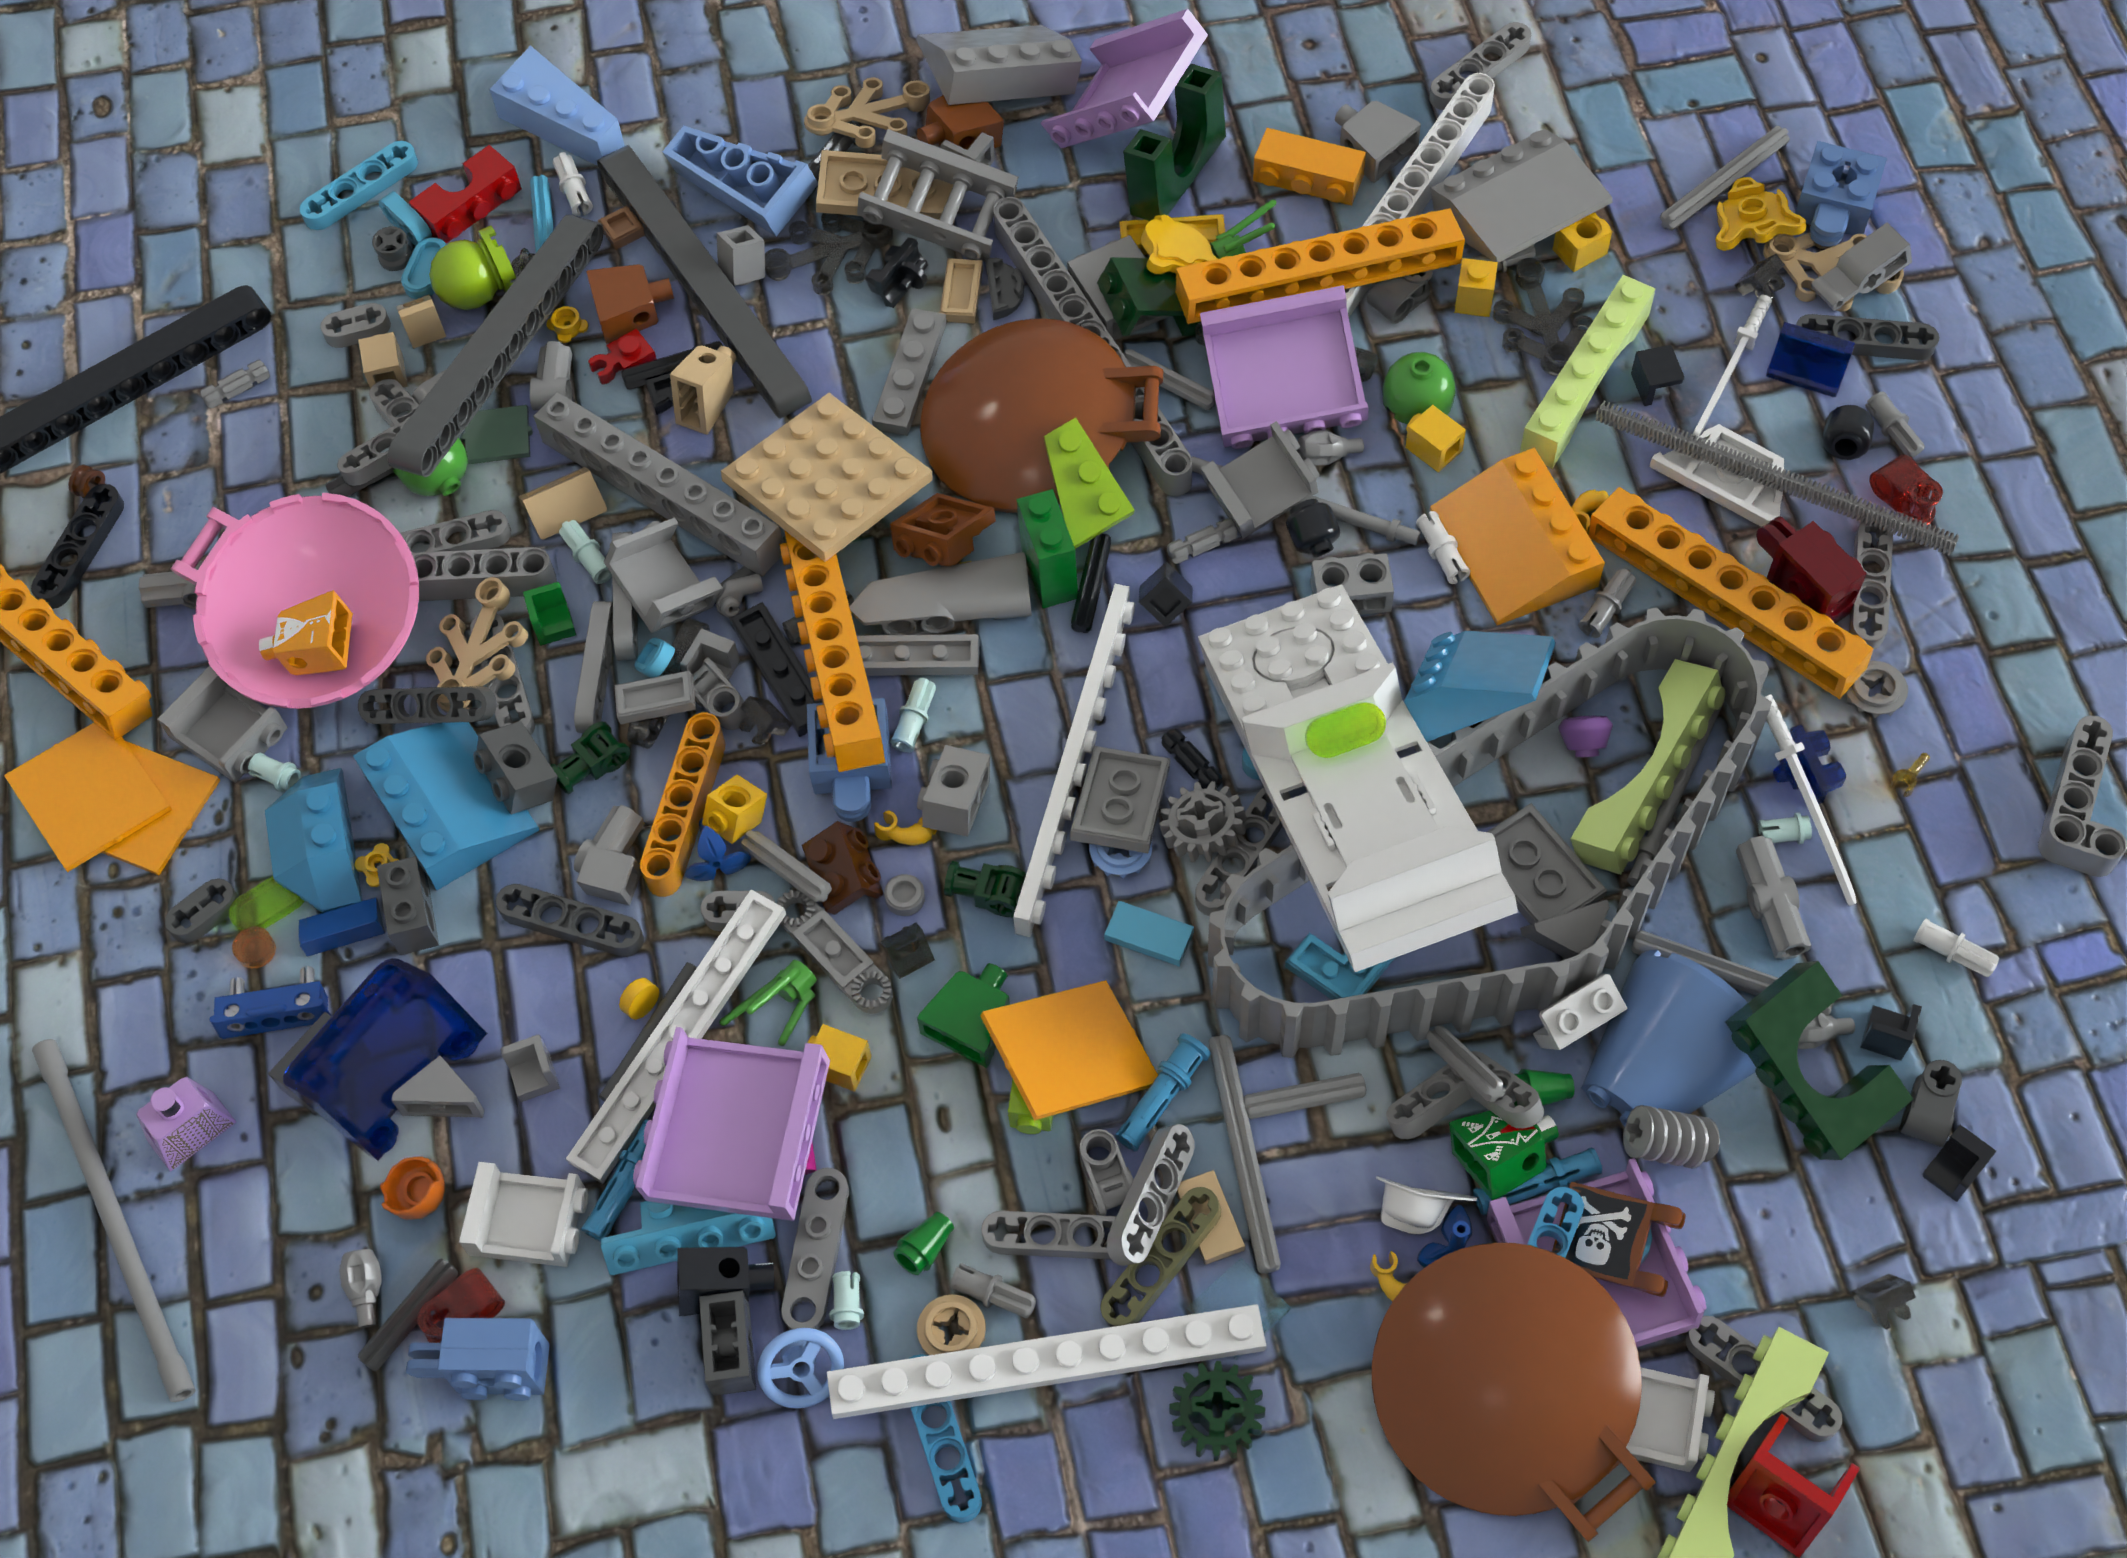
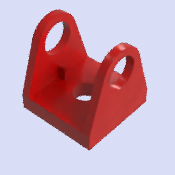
[1727,1413,1860,1558]

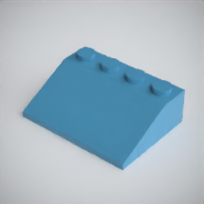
[1404,631,1556,742]
[353,722,539,890]

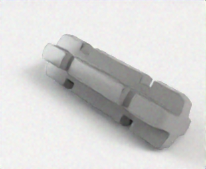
[200,360,270,408]
[1167,518,1238,564]

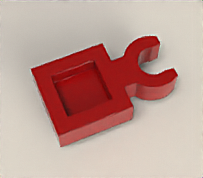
[588,328,656,384]

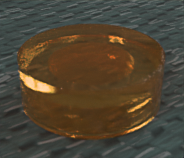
[232,927,276,969]

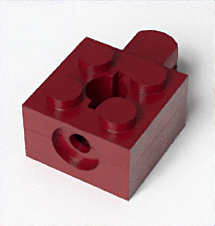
[1756,516,1867,624]

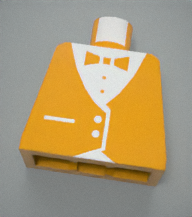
[259,590,353,675]

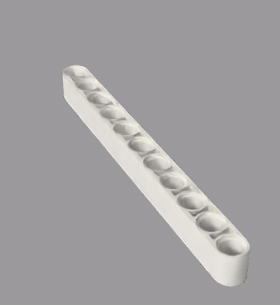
[1345,73,1495,317]

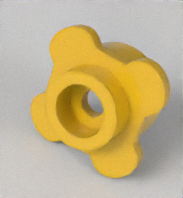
[546,306,589,343]
[354,843,399,887]

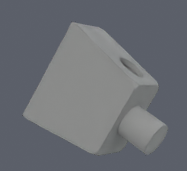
[1335,101,1421,183]

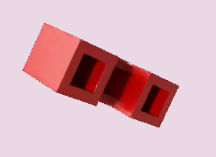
[408,145,522,243]

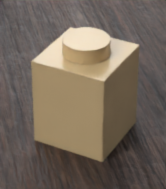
[358,332,408,389]

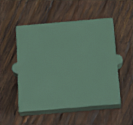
[462,405,533,465]

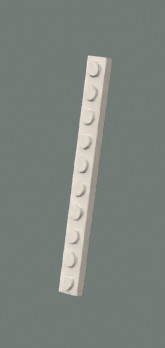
[1013,583,1135,937]
[827,1304,1266,1419]

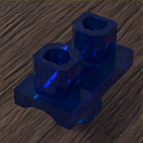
[1773,725,1846,804]

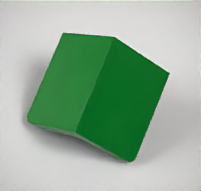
[523,582,576,646]

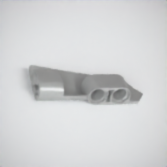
[850,552,1032,635]

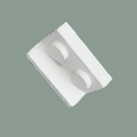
[1533,974,1628,1050]

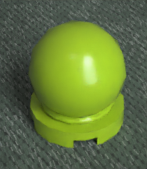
[429,226,516,310]

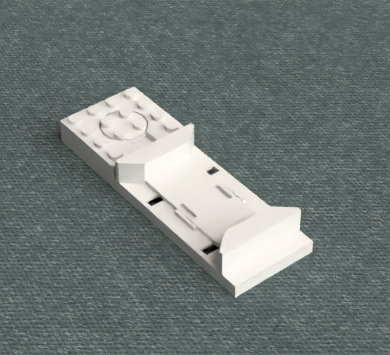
[1198,584,1518,972]

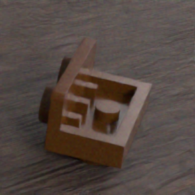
[802,821,884,915]

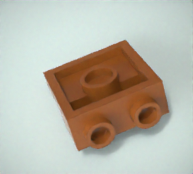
[890,493,996,567]

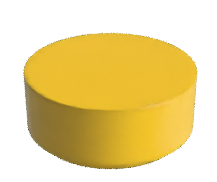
[619,978,659,1020]

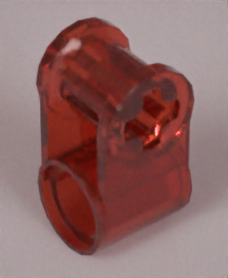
[1869,454,1943,526]
[418,1268,505,1343]

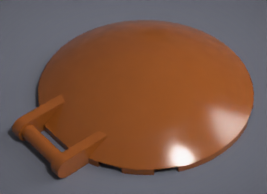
[920,319,1164,513]
[1372,1243,1656,1543]

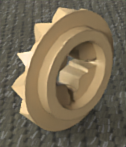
[917,1294,986,1355]

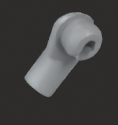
[716,573,763,618]

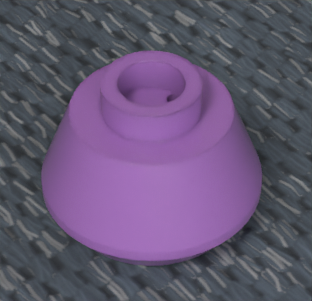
[1558,716,1613,757]

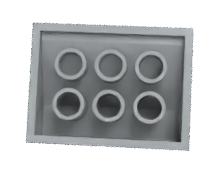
[916,25,1082,105]
[1431,129,1613,263]

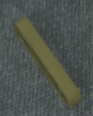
[1100,1187,1221,1327]

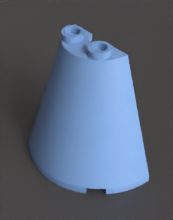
[1581,950,1756,1126]

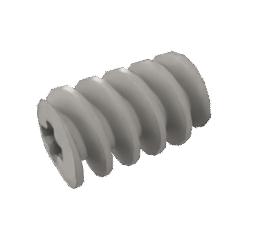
[1623,1105,1720,1169]

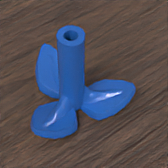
[684,818,751,881]
[1417,1205,1472,1268]

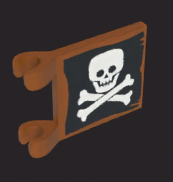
[1552,1182,1686,1297]

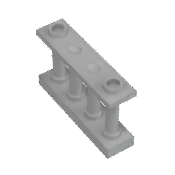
[857,129,1019,262]

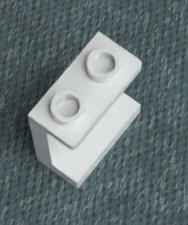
[459,1162,588,1267]
[1626,1367,1715,1472]

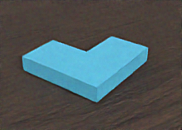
[1285,932,1395,1000]

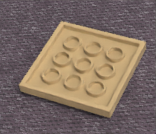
[721,393,932,562]

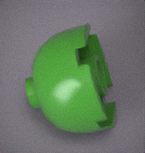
[1382,352,1455,424]
[393,438,468,496]

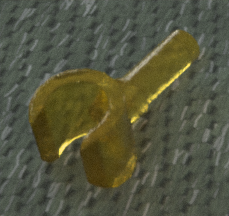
[1889,753,1930,797]

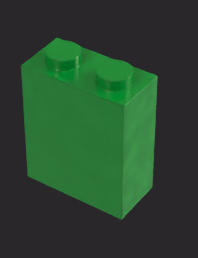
[1016,489,1078,609]

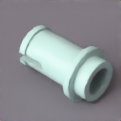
[248,752,301,792]
[1758,812,1812,844]
[829,1271,864,1330]

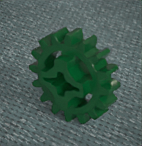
[1169,1361,1265,1461]

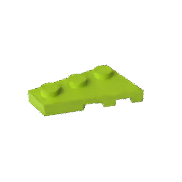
[1044,417,1135,549]

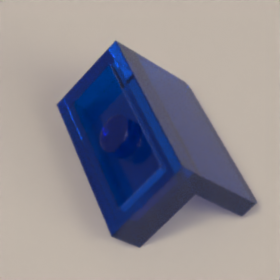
[1766,322,1855,397]

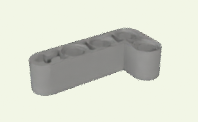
[2038,715,2127,877]

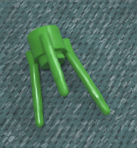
[1210,200,1276,259]
[719,959,817,1046]

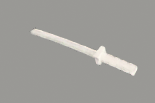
[1693,295,1772,438]
[1765,694,1856,906]

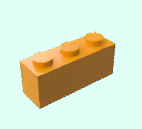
[1253,128,1366,206]

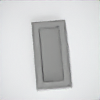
[615,670,696,724]

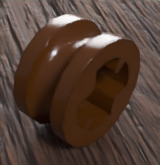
[68,464,105,499]

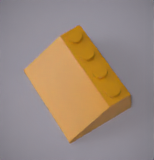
[1430,447,1605,626]

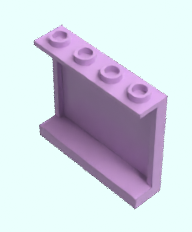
[1041,9,1208,148]
[1200,285,1368,449]
[633,1027,830,1221]
[1487,1158,1706,1347]

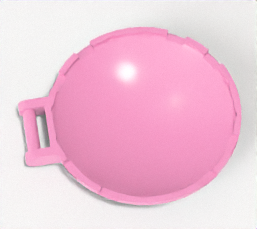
[171,493,419,709]

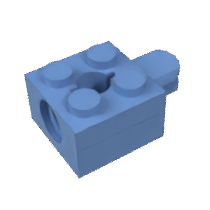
[1795,141,1887,247]
[807,698,892,822]
[406,1318,550,1401]

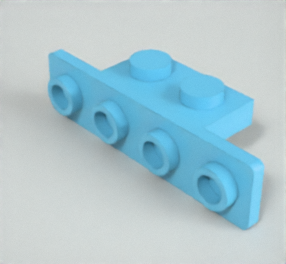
[601,1201,776,1275]

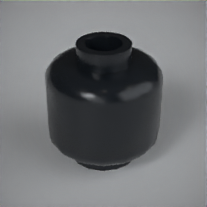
[1823,405,1874,460]
[1286,499,1340,557]

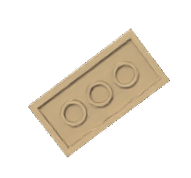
[816,150,955,224]

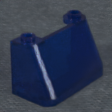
[283,958,488,1161]

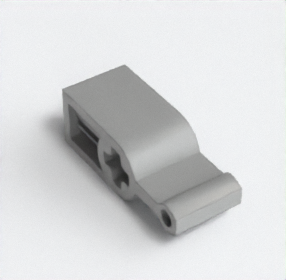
[1811,222,1912,311]

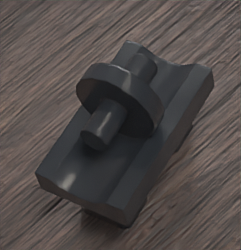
[865,237,928,308]

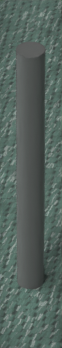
[599,962,697,1102]

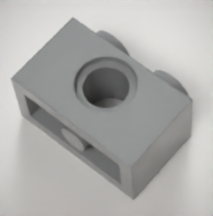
[917,745,990,837]

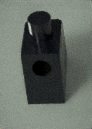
[677,1247,775,1316]

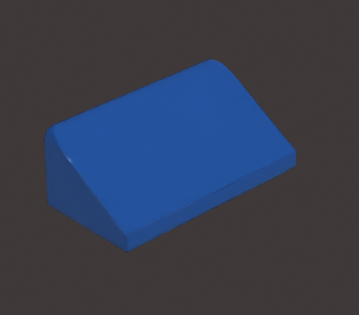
[299,897,385,957]

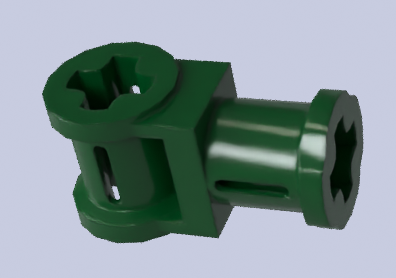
[550,721,631,795]
[944,861,1026,917]

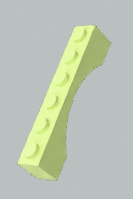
[1520,275,1656,469]
[1570,659,1725,875]
[1657,1327,1829,1558]

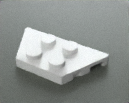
[1649,424,1784,527]

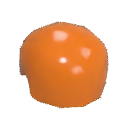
[380,1156,445,1220]

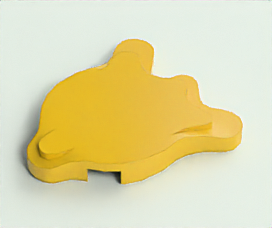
[1715,177,1806,251]
[1141,215,1218,275]

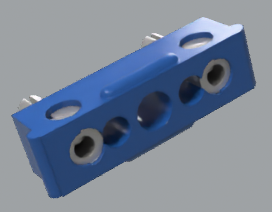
[209,966,331,1039]

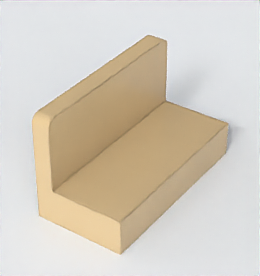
[518,467,607,540]

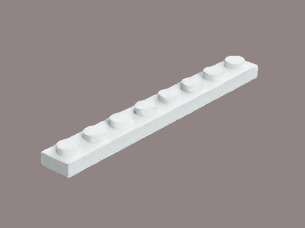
[566,889,786,1184]

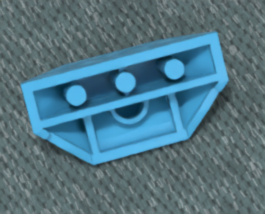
[265,768,362,913]

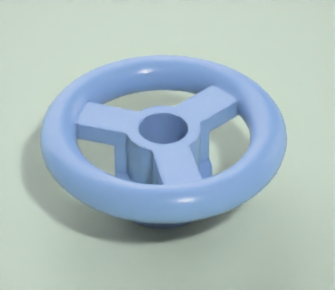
[757,1328,844,1409]

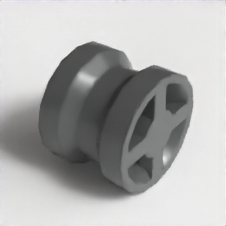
[372,226,412,271]

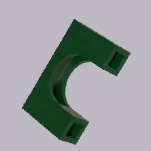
[1123,64,1226,221]
[1725,961,1913,1160]

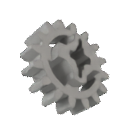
[1159,781,1247,862]

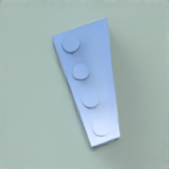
[489,45,625,166]
[662,125,818,237]

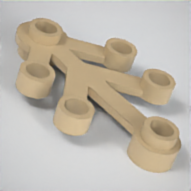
[804,77,930,148]
[1763,232,1904,311]
[426,577,528,713]

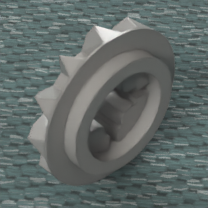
[1846,661,1908,718]

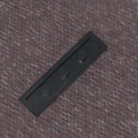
[729,602,822,737]

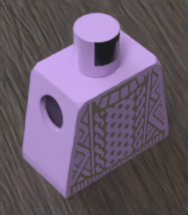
[136,1077,236,1171]

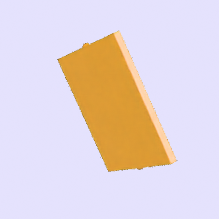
[4,723,172,873]
[101,741,220,876]
[980,980,1158,1121]

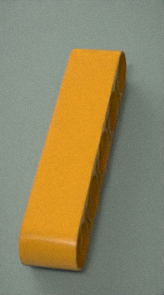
[640,712,726,897]

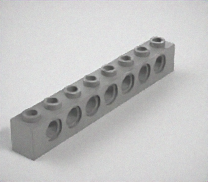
[533,392,783,577]

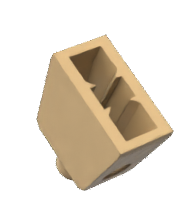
[670,345,736,435]

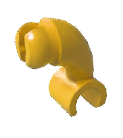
[1571,489,1609,534]
[874,810,937,846]
[1370,1251,1407,1302]

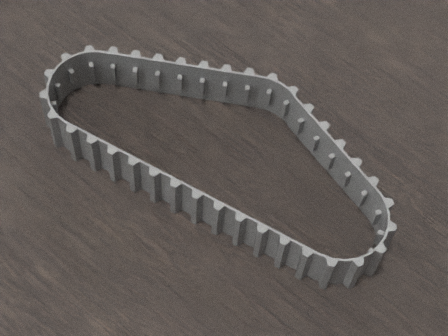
[1208,607,1772,1058]

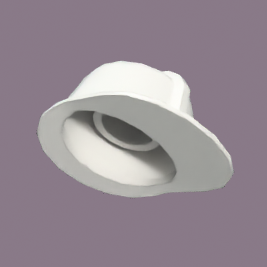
[1376,1176,1477,1235]

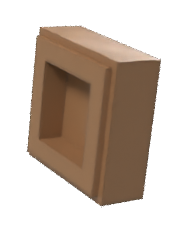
[597,206,645,250]

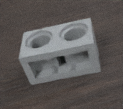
[1310,553,1394,615]

